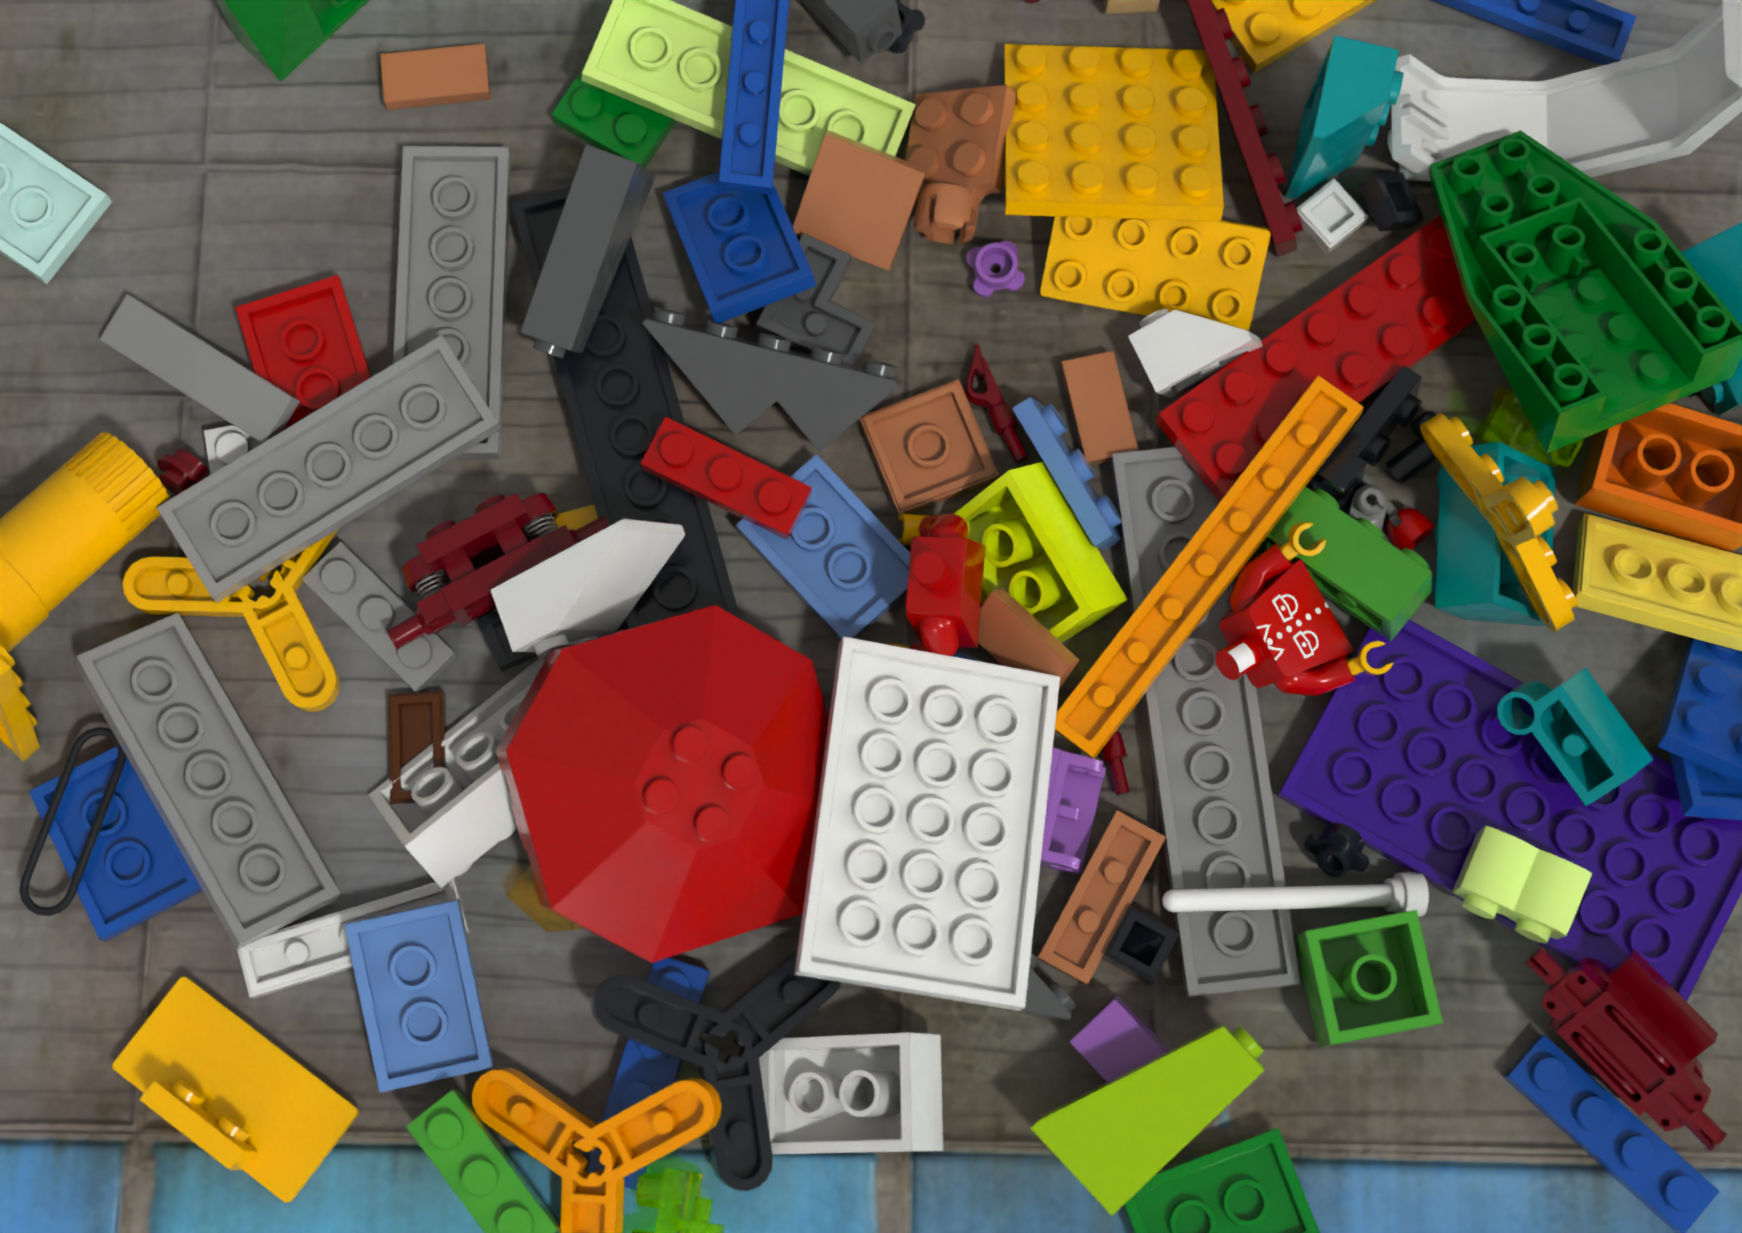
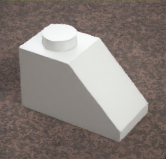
[1128,309,1263,398]

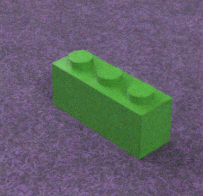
[1259,487,1432,642]
[406,1090,560,1233]

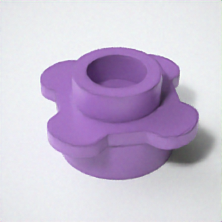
[966,241,1025,298]

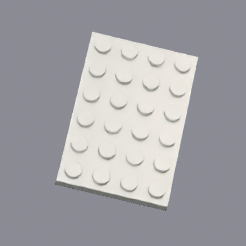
[794,637,1060,1011]

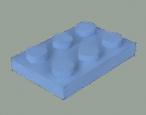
[736,454,910,641]
[344,899,494,1093]

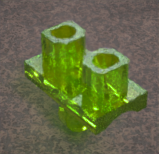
[1473,387,1583,468]
[632,1168,725,1233]

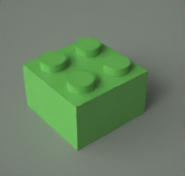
[1294,910,1443,1048]

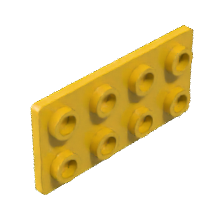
[1040,216,1271,331]
[112,977,360,1203]

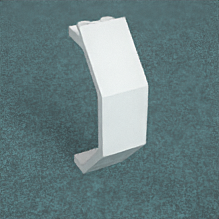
[1388,0,1742,181]

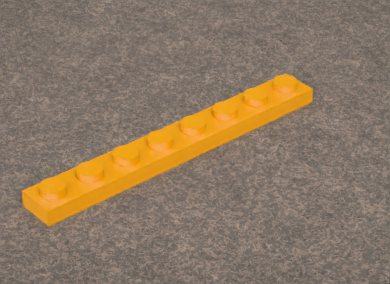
[1055,375,1363,759]

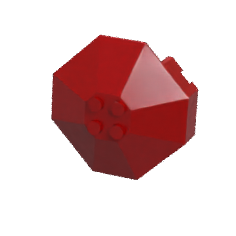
[495,605,829,963]

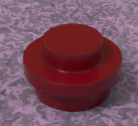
[157,448,210,495]

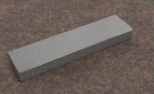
[99,294,300,443]

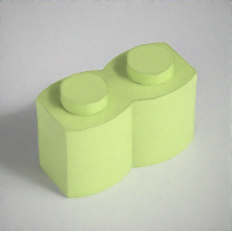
[1452,826,1592,943]

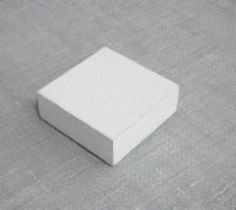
[1296,179,1369,255]

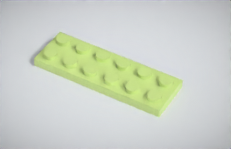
[581,0,916,176]

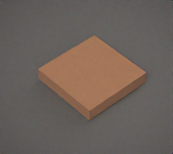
[793,130,928,271]
[859,379,999,516]

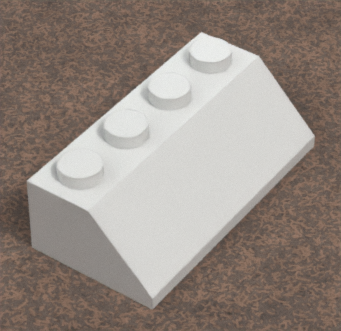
[368,658,545,888]

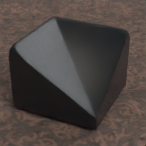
[1102,905,1180,985]

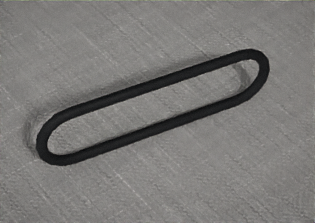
[19,727,126,916]

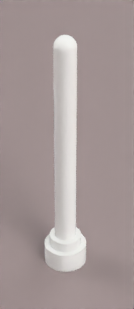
[1162,872,1429,917]

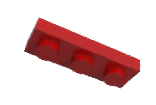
[640,416,812,540]

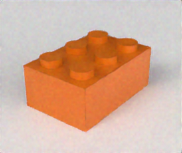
[1574,403,1742,552]

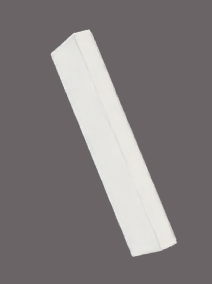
[237,878,471,999]

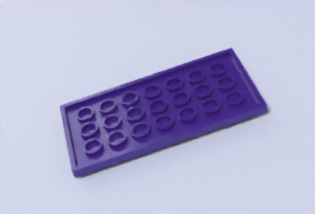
[1276,620,1742,1002]

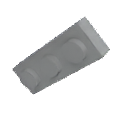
[301,541,458,693]

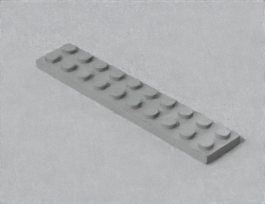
[1110,447,1300,998]

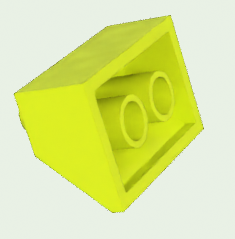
[954,461,1128,643]

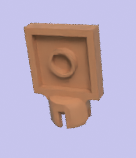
[905,85,1017,244]

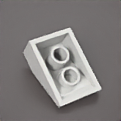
[490,519,685,658]
[759,1032,943,1154]

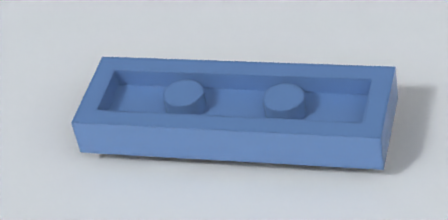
[1012,397,1122,551]

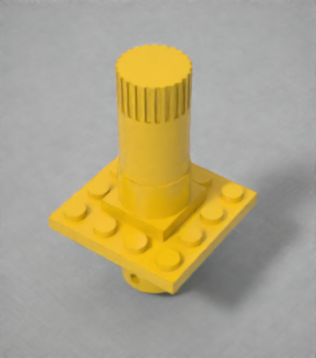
[0,432,170,762]

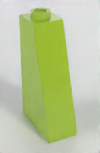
[1030,1023,1265,1216]

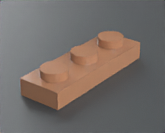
[1037,810,1166,986]

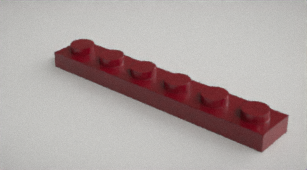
[1186,0,1303,257]

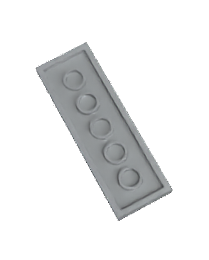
[393,146,512,459]
[157,335,501,603]
[74,612,340,950]

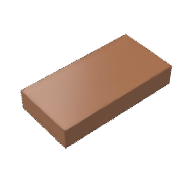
[380,43,491,110]
[1060,351,1139,466]
[978,587,1079,690]

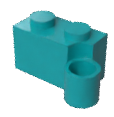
[1497,668,1654,806]

